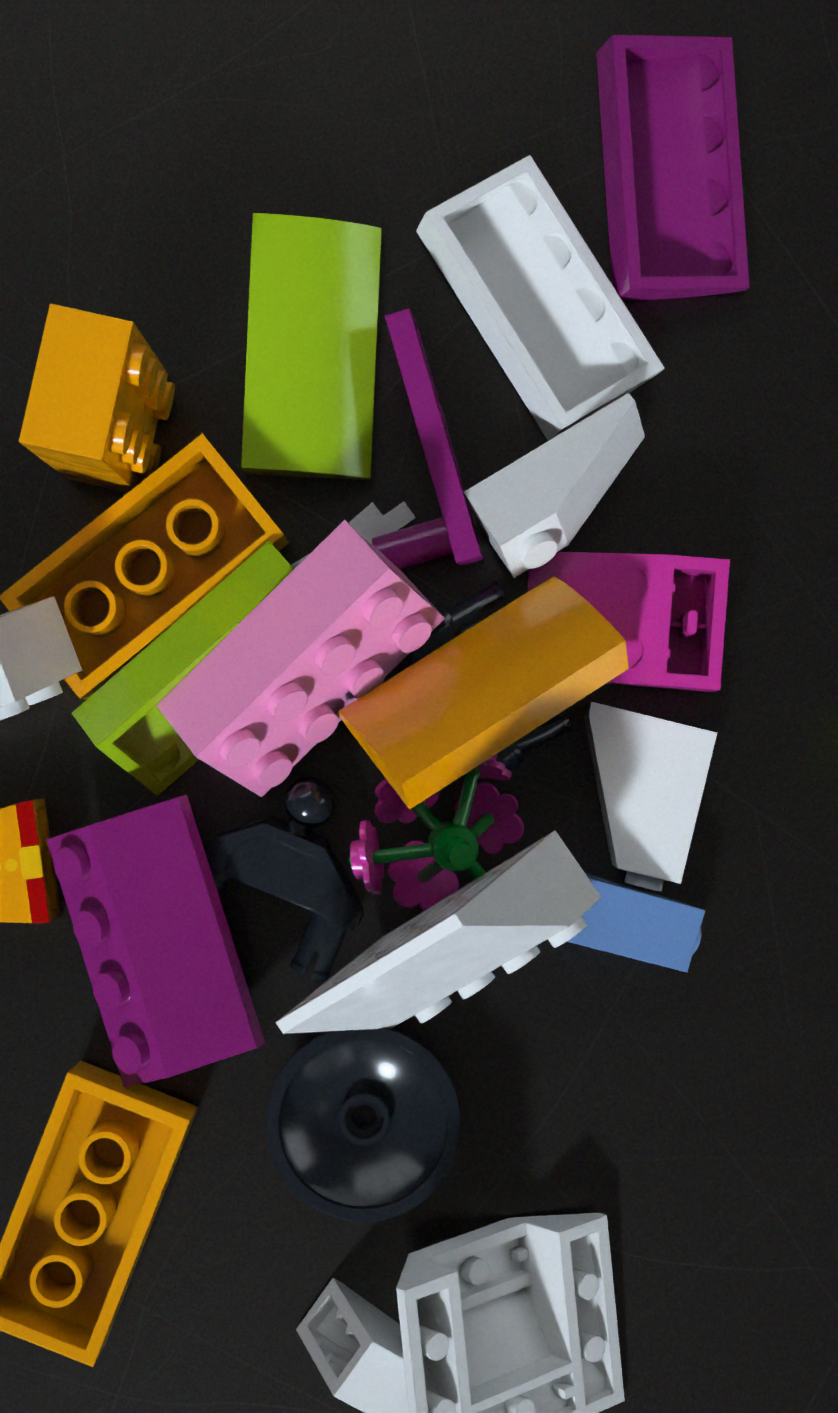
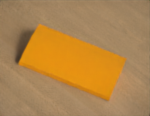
[338,576,629,810]

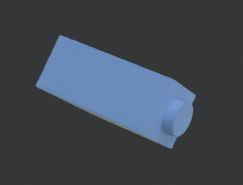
[515,853,705,972]

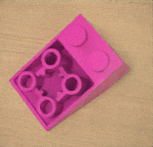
[527,552,730,692]

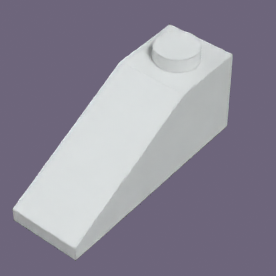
[464,393,645,578]

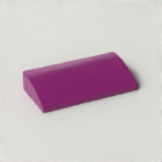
[596,35,750,301]

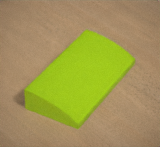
[241,213,382,480]
[72,541,294,796]

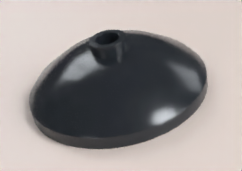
[266,1028,461,1222]

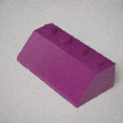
[46,795,265,1087]

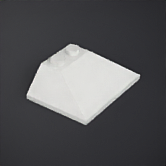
[396,1213,625,1413]

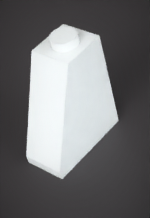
[583,702,717,891]
[296,1278,409,1413]

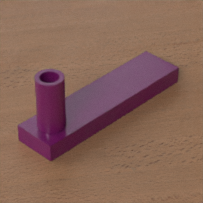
[372,308,485,569]

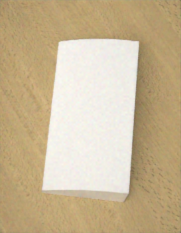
[416,155,665,441]

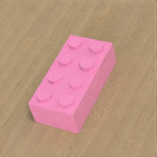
[156,520,445,797]

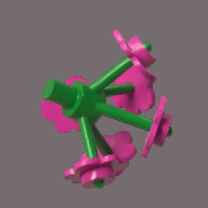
[349,754,525,911]

